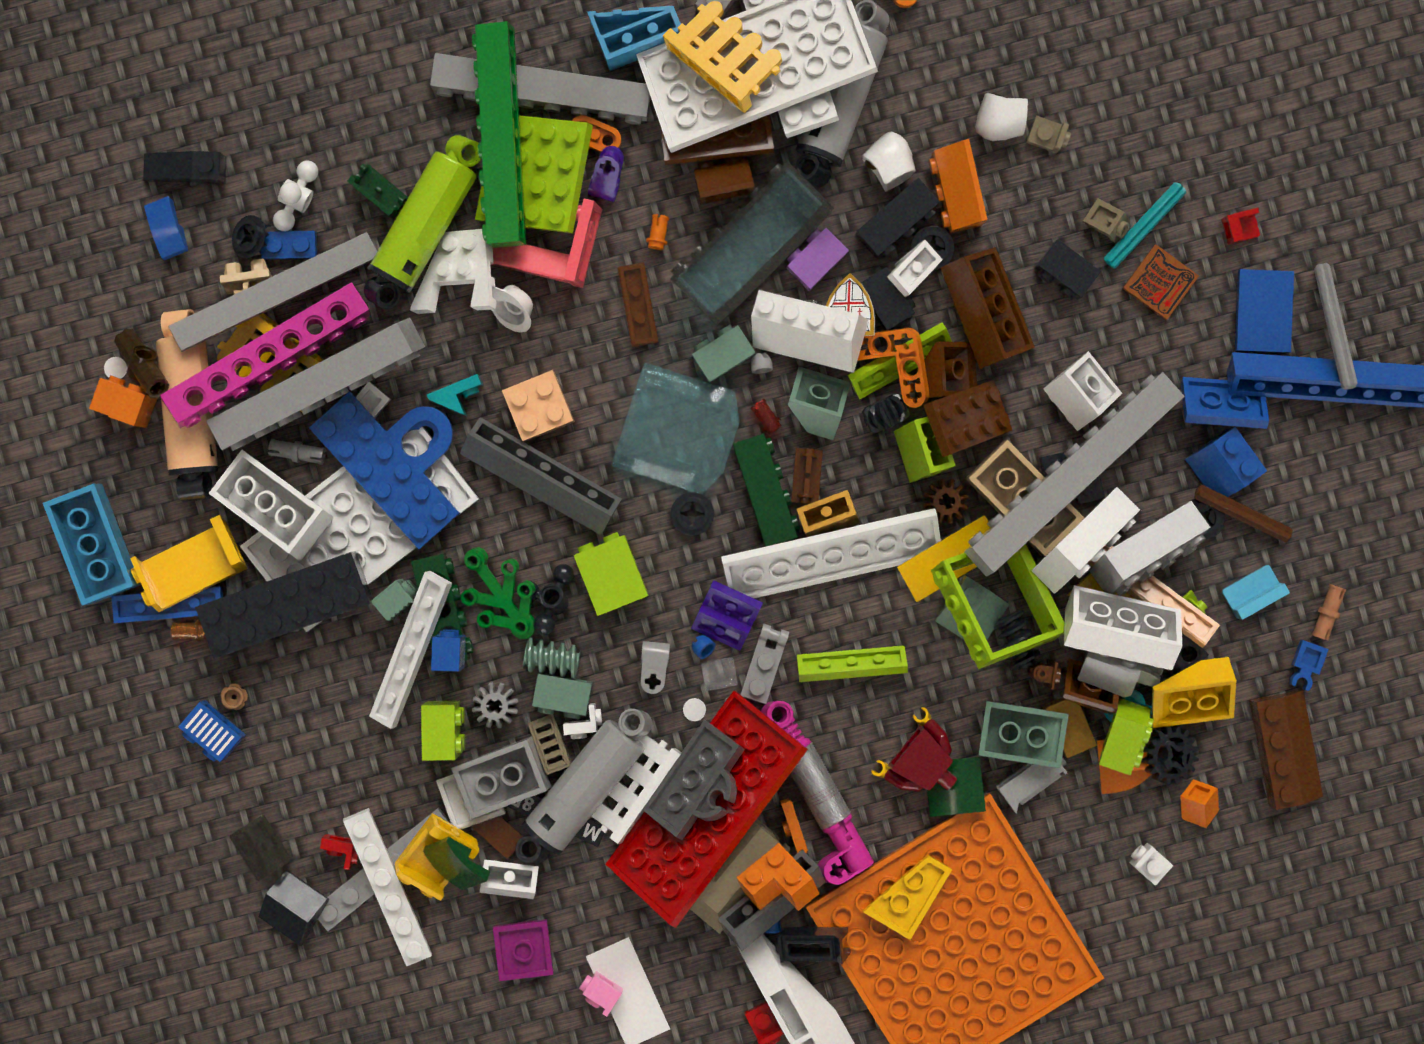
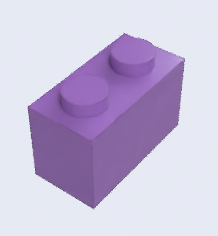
[786,228,849,291]

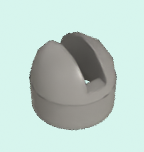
[751,353,773,374]

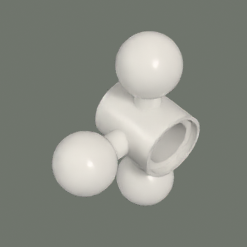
[273,160,318,231]

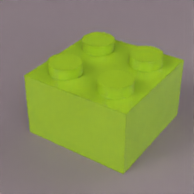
[1099,698,1154,776]
[421,701,465,761]

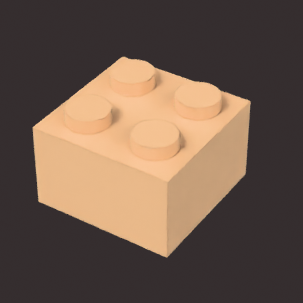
[502,370,575,442]

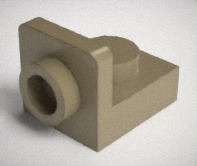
[1026,115,1071,153]
[1083,198,1130,243]

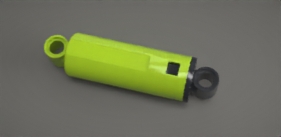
[364,135,481,309]

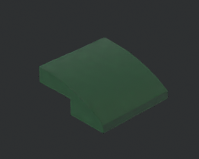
[927,757,986,817]
[423,837,490,890]

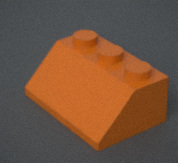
[929,139,987,234]

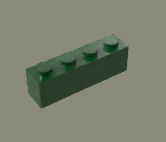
[732,434,800,547]

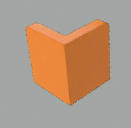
[1180,779,1219,828]

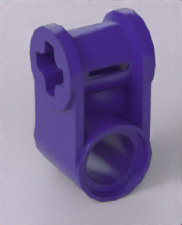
[588,146,624,202]

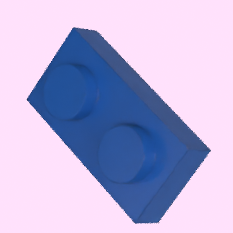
[261,231,317,260]

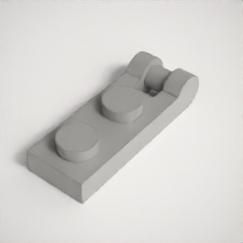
[740,624,789,704]

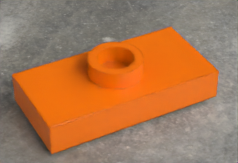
[780,798,808,853]

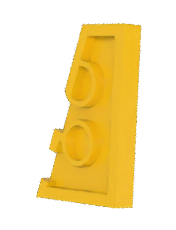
[863,854,952,940]

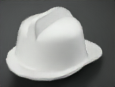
[492,285,533,332]

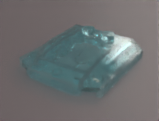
[612,362,740,494]

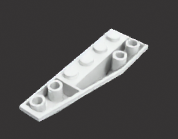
[738,934,855,1044]

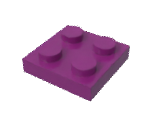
[493,919,554,981]

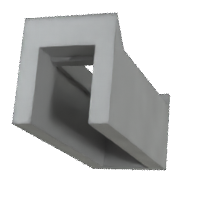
[996,757,1067,814]

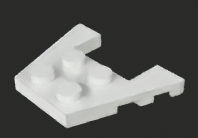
[410,229,497,314]

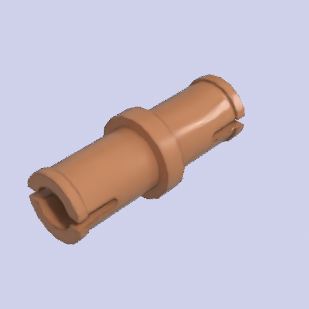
[1312,584,1346,641]

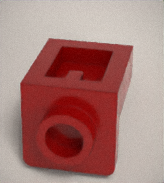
[320,834,359,870]
[744,1001,784,1044]

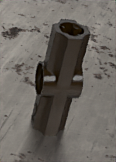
[114,329,169,398]

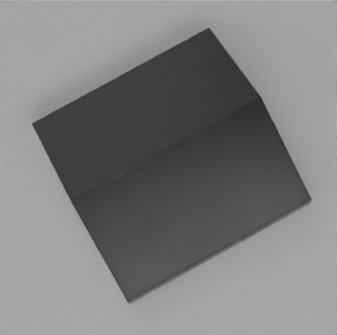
[258,870,329,946]

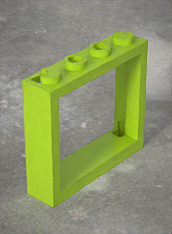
[931,544,1065,669]

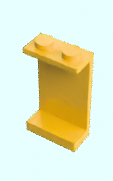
[130,515,248,612]

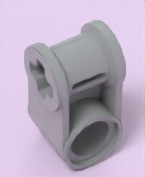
[641,641,670,694]

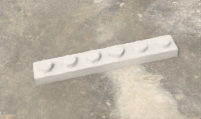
[369,571,452,729]
[343,808,432,966]

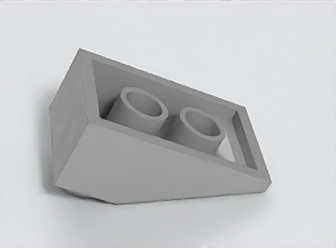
[451,736,552,819]

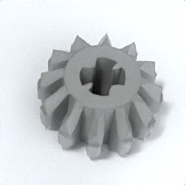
[472,682,519,728]

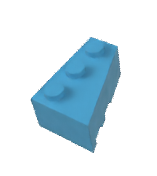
[587,6,681,71]

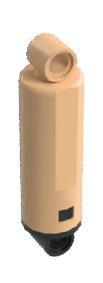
[156,309,218,502]

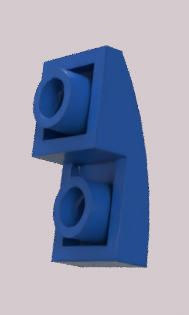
[144,196,188,260]

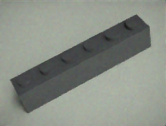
[460,417,622,535]

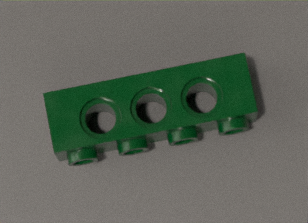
[411,553,474,661]

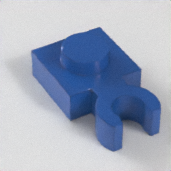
[1289,640,1329,691]

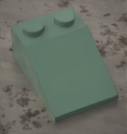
[978,701,1069,769]

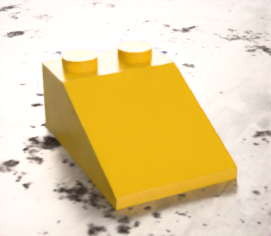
[1152,657,1236,728]

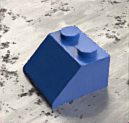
[1185,427,1267,497]

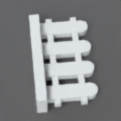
[592,724,682,844]

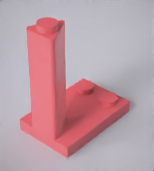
[491,199,603,288]

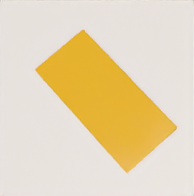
[897,515,990,602]

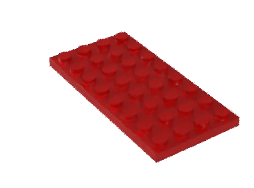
[605,690,808,928]

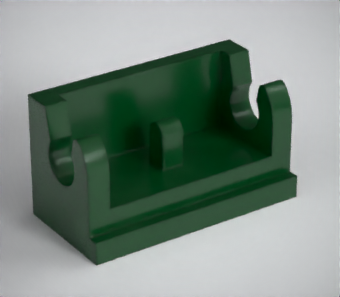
[347,164,408,219]

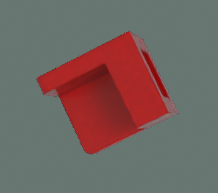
[1221,207,1260,245]

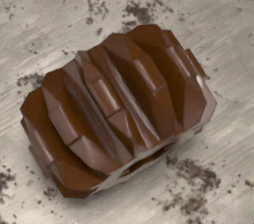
[923,479,969,524]

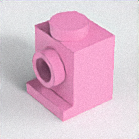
[579,971,623,1016]

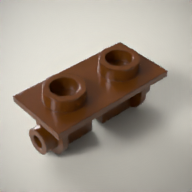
[791,448,823,504]
[1027,659,1061,690]

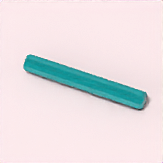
[1104,182,1186,268]

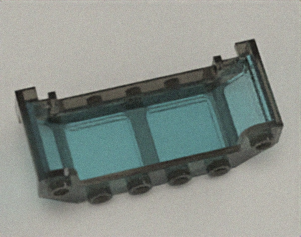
[670,161,834,327]

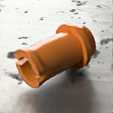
[646,214,669,250]

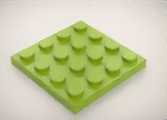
[475,116,593,234]

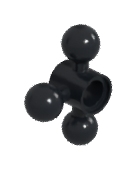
[519,564,574,636]

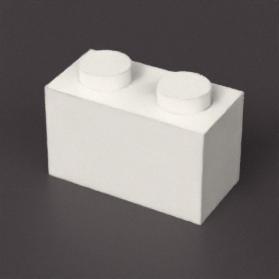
[480,860,539,899]

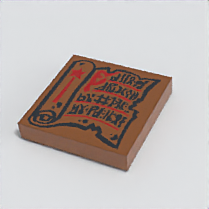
[1122,244,1199,320]

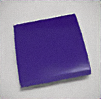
[691,580,763,651]

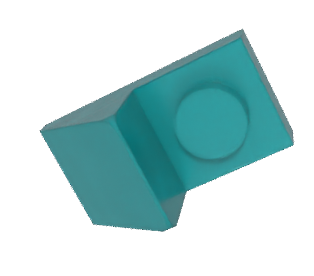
[427,374,484,416]

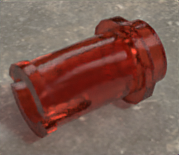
[750,399,782,435]

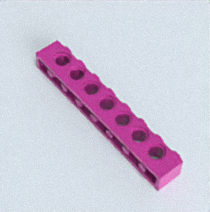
[160,282,370,429]

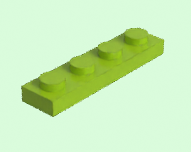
[847,323,952,399]
[797,646,908,682]

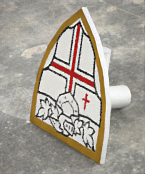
[826,273,875,336]

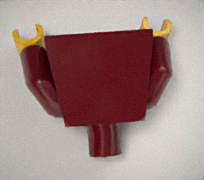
[871,707,957,791]

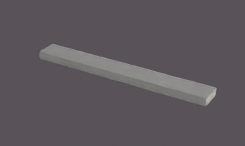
[168,232,377,352]

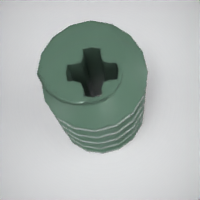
[523,637,581,679]

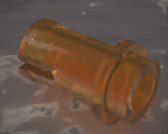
[171,620,206,642]

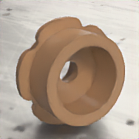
[221,683,248,710]

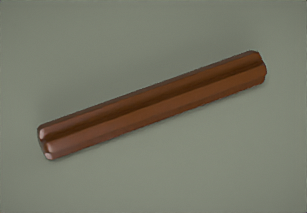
[1194,485,1293,542]

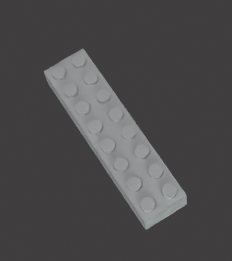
[206,318,425,451]

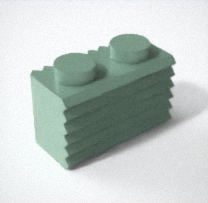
[371,578,418,620]

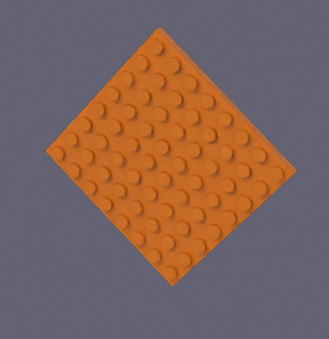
[805,793,1104,1044]

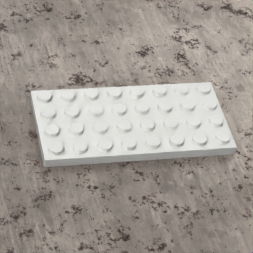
[636,0,878,153]
[240,427,479,632]

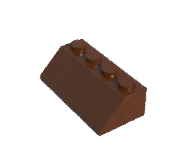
[941,247,1035,369]
[1249,690,1323,810]

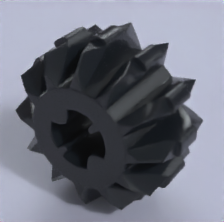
[862,394,910,433]

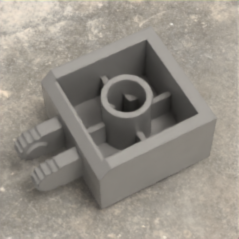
[1077,651,1163,697]

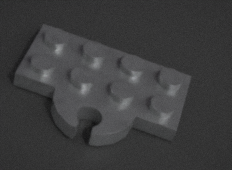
[642,720,745,840]

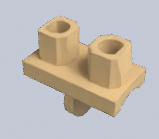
[220,259,272,295]

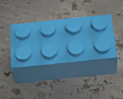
[43,483,141,606]

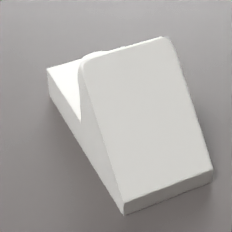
[887,240,943,297]

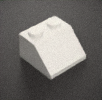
[1044,351,1122,431]

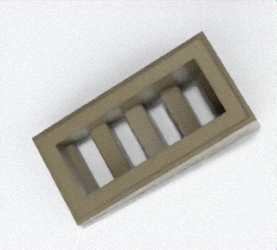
[528,714,572,775]

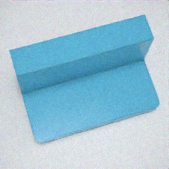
[1222,565,1290,620]

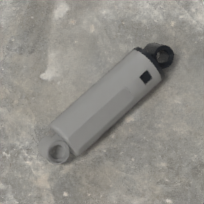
[795,0,889,188]
[515,709,652,863]

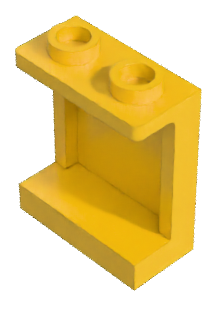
[395,813,480,901]

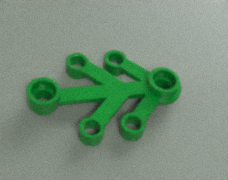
[461,547,535,639]

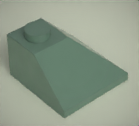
[788,367,850,440]
[935,575,1009,640]

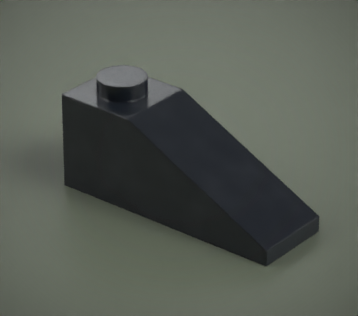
[143,151,226,184]

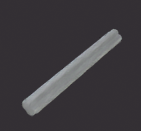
[1314,263,1358,390]

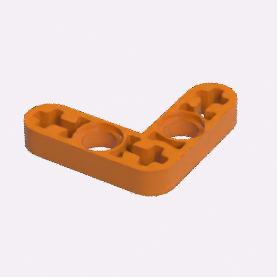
[857,328,929,408]

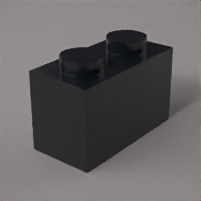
[1035,239,1101,300]
[861,267,916,331]

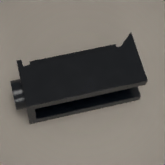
[775,927,851,964]

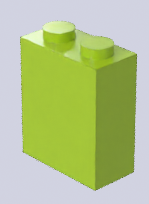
[894,417,956,483]
[574,532,649,616]

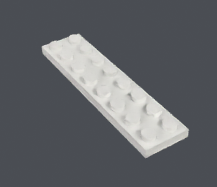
[721,508,941,598]

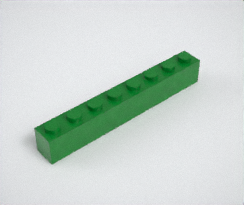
[472,21,526,248]

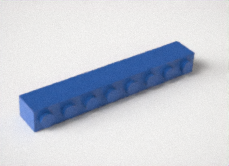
[1227,352,1424,408]

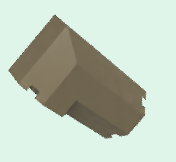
[690,819,790,934]

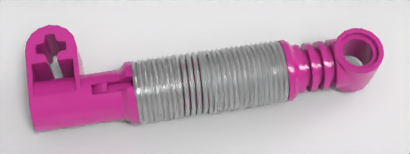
[761,701,874,885]

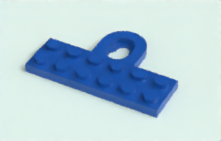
[309,391,460,550]

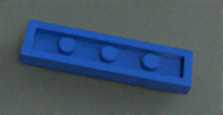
[111,587,223,623]

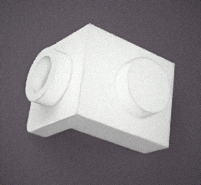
[563,703,602,739]

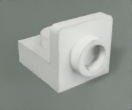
[1129,843,1173,886]

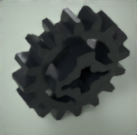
[1142,725,1199,785]

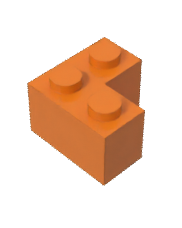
[89,375,157,428]
[736,843,820,911]

